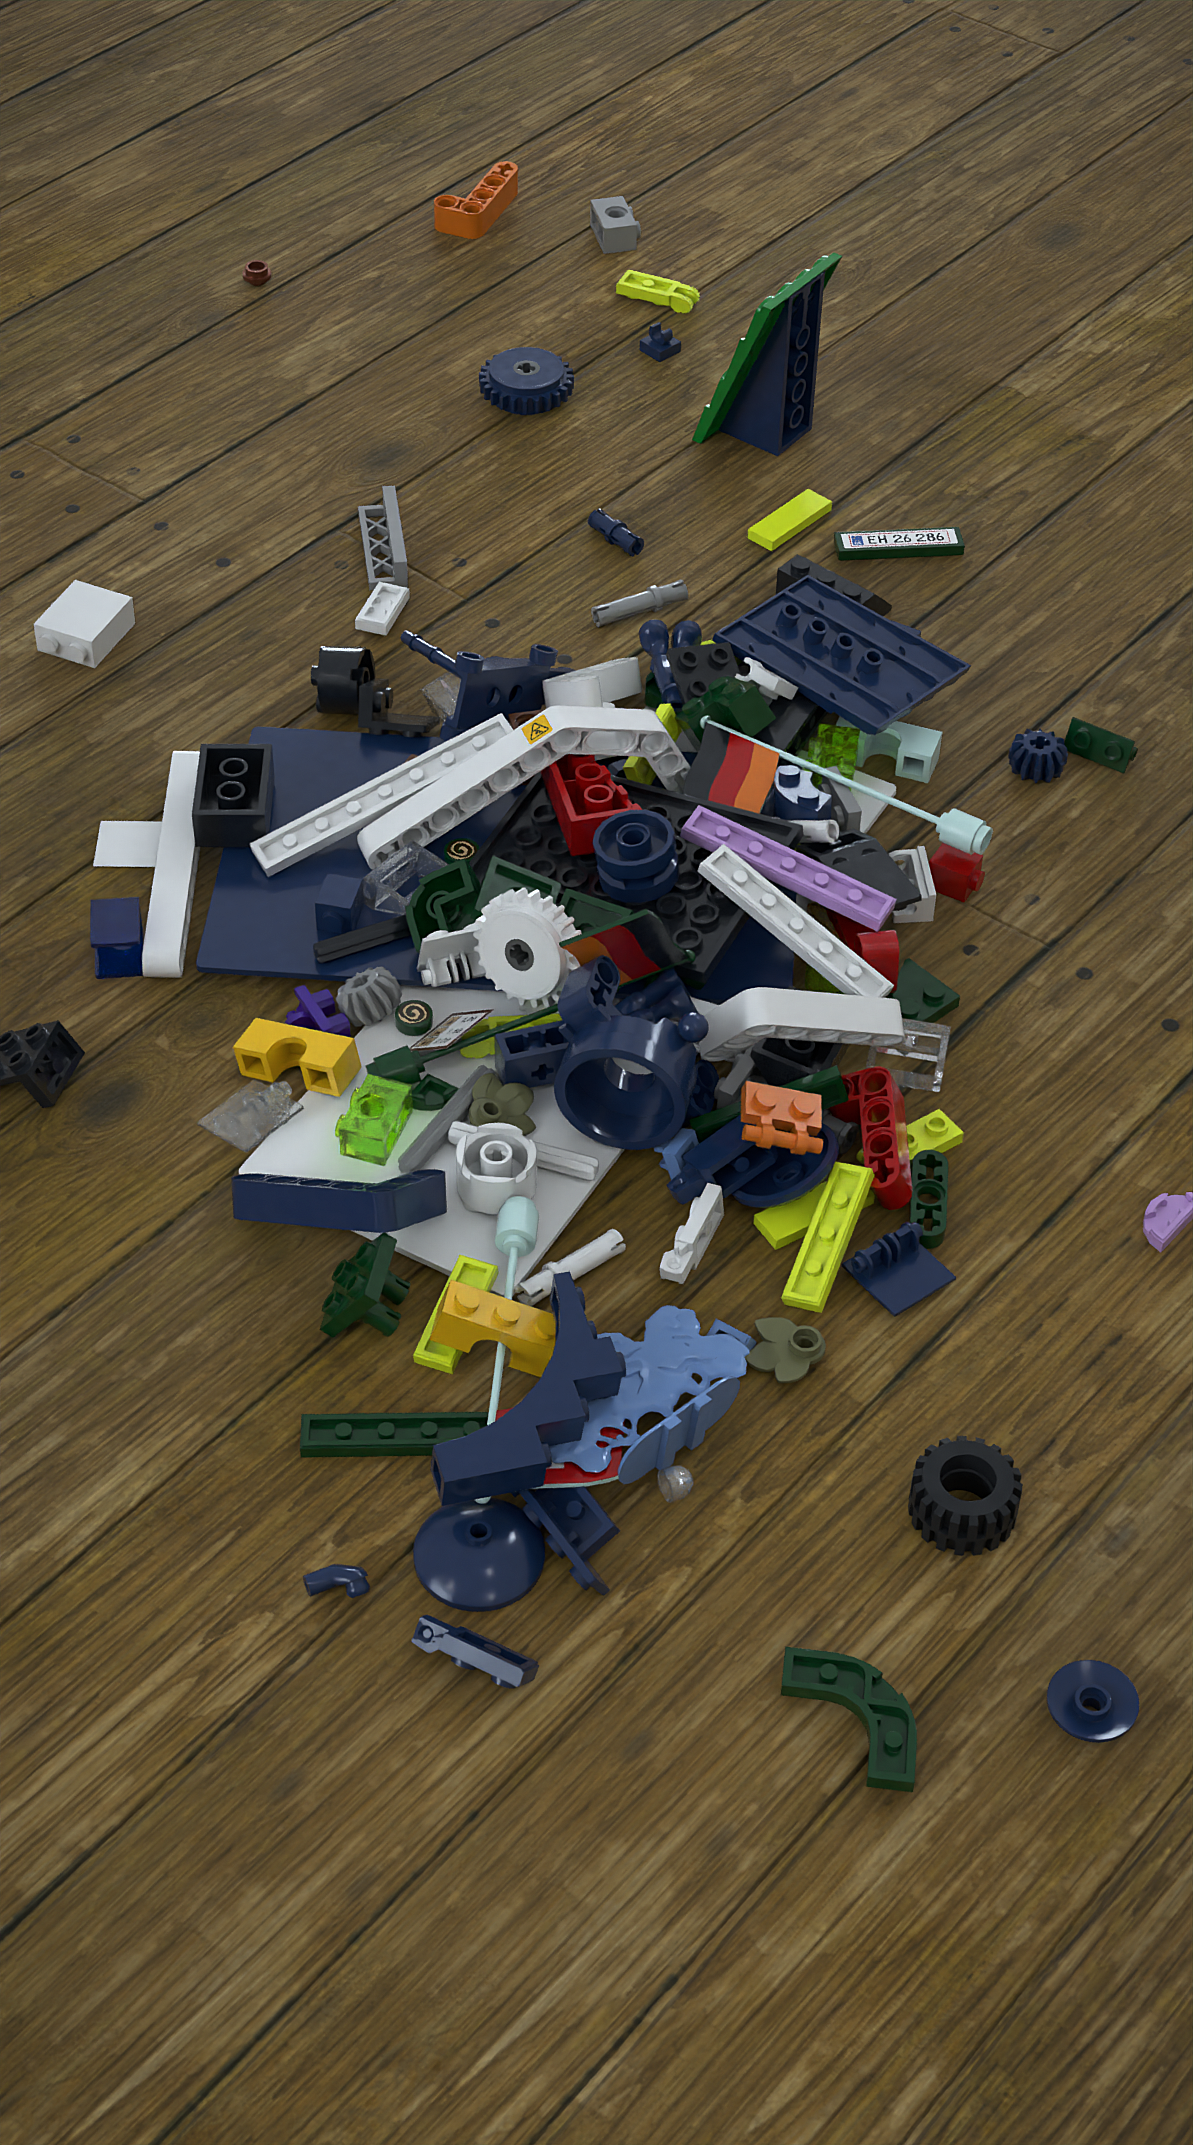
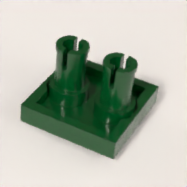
[319,1233,411,1338]

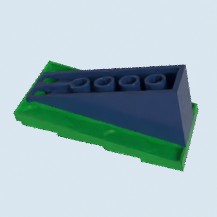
[692,252,842,456]

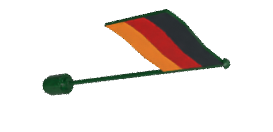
[365,909,696,1094]

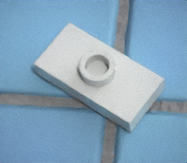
[355,582,410,636]

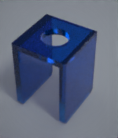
[90,897,143,979]

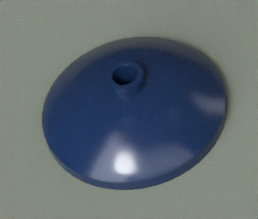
[732,1123,839,1208]
[413,1497,545,1612]

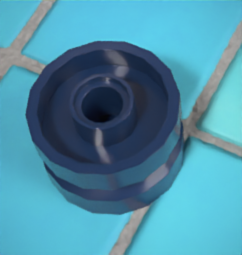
[593,810,680,903]

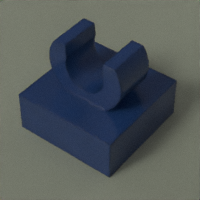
[639,322,681,362]

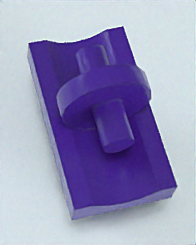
[284,985,351,1037]

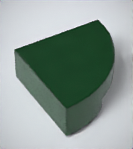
[406,1074,459,1111]

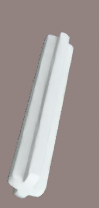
[448,1121,599,1181]

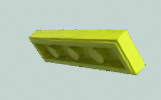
[781,1161,874,1313]

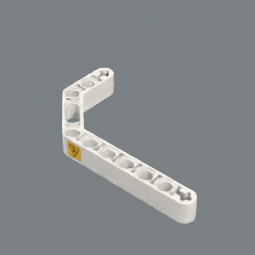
[357,705,691,872]

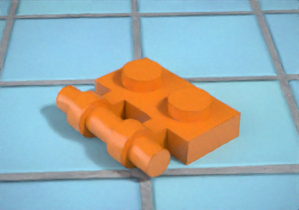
[741,1081,823,1155]

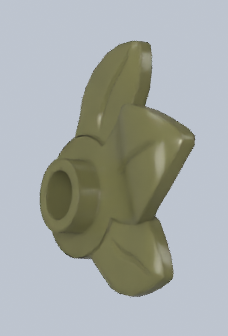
[468,1073,536,1136]
[745,1317,826,1383]

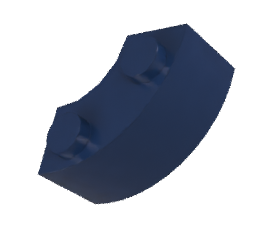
[773,765,832,844]

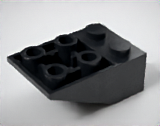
[796,828,922,911]

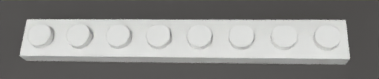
[250,713,513,877]

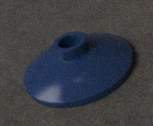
[1046,1660,1139,1743]

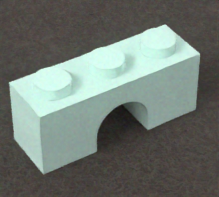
[829,716,942,783]

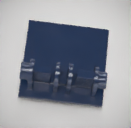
[842,1222,956,1317]

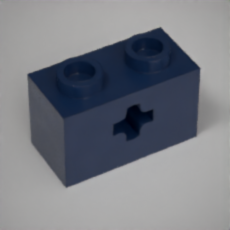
[495,1020,569,1088]

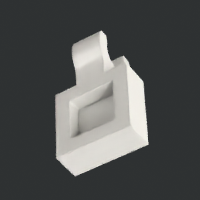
[735,657,798,700]

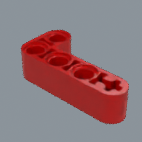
[826,907,899,993]
[828,1066,913,1210]

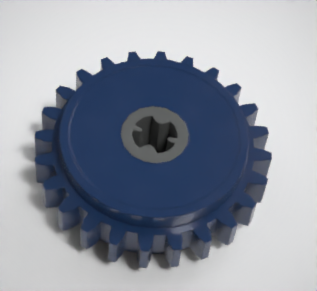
[479,347,574,415]

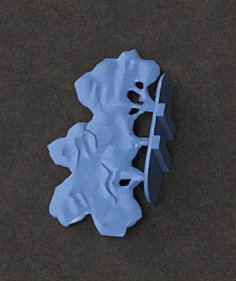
[549,1305,750,1484]

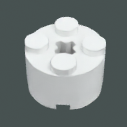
[456,1123,537,1215]

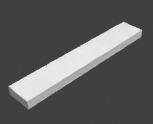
[697,844,894,998]

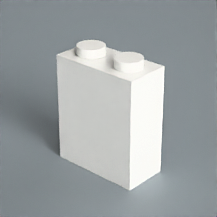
[34,580,135,668]

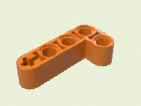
[434,161,518,239]

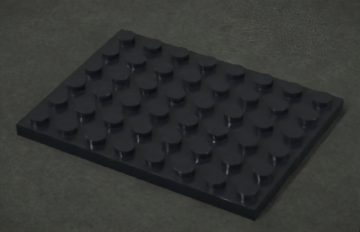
[468,772,804,983]

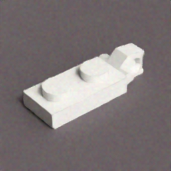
[660,1183,724,1284]

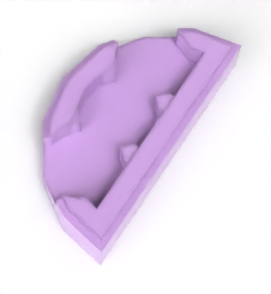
[1143,1192,1193,1252]

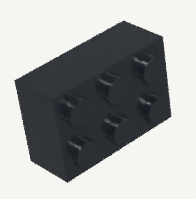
[192,744,275,848]

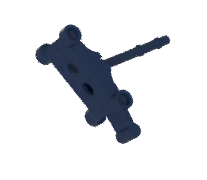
[400,630,576,741]

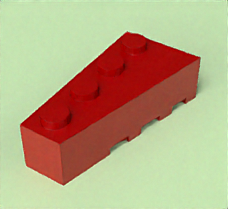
[540,754,642,856]

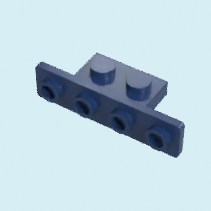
[511,1486,620,1596]

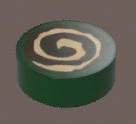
[444,838,480,866]
[395,1000,433,1036]

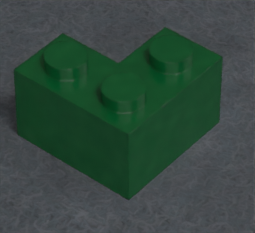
[674,676,776,751]

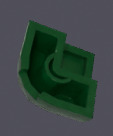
[405,859,481,954]

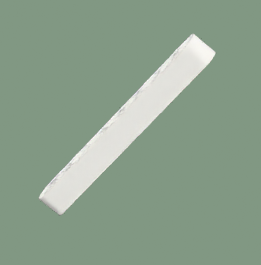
[142,751,200,978]

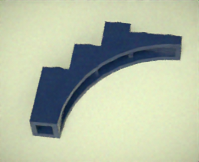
[430,1271,626,1506]

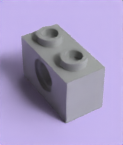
[590,196,641,254]

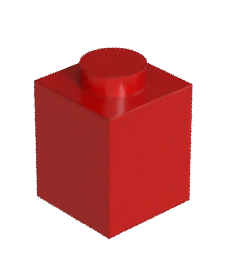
[929,843,985,902]

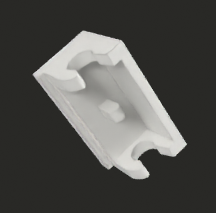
[889,846,936,923]

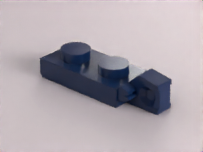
[411,1615,539,1689]

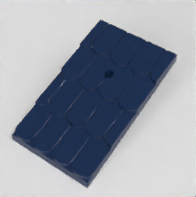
[712,575,971,736]

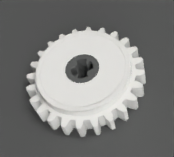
[473,888,582,1008]

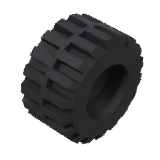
[908,1436,1023,1556]

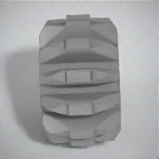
[336,967,402,1027]

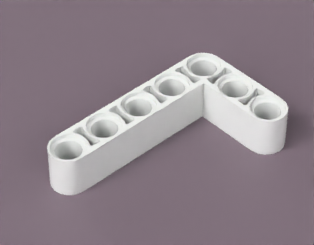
[699,987,905,1061]

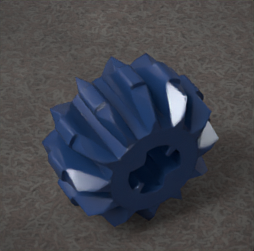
[1008,728,1068,784]

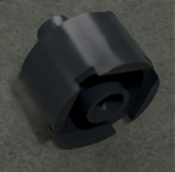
[311,646,376,715]

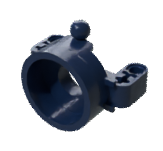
[554,955,719,1150]

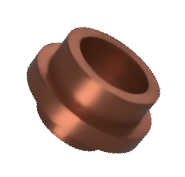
[243,260,271,286]

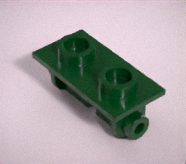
[1064,717,1138,773]

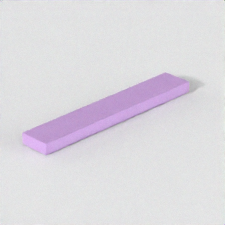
[680,805,897,932]

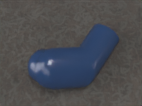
[303,1564,370,1598]

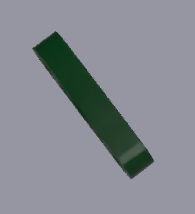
[909,1150,948,1249]

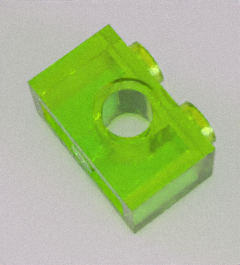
[335,1074,413,1166]

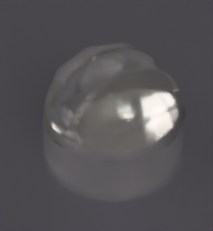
[657,1465,694,1503]

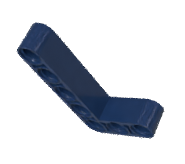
[231,1169,447,1233]

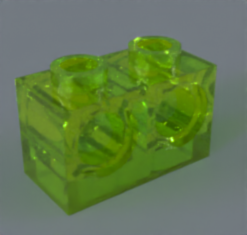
[804,724,860,791]

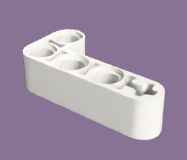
[542,657,642,709]

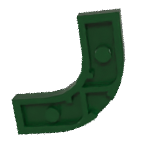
[781,1647,917,1792]

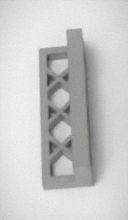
[358,486,408,590]

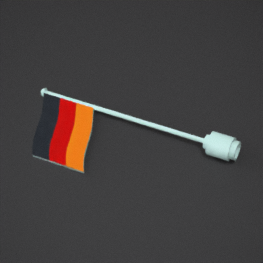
[683,715,993,855]

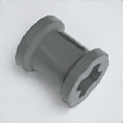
[822,1109,859,1155]

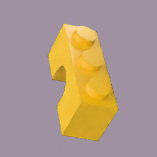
[233,1018,362,1097]
[429,1280,556,1377]

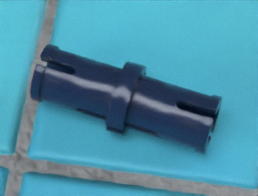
[588,508,644,557]

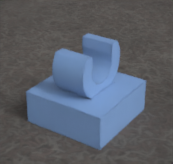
[654,1128,699,1180]

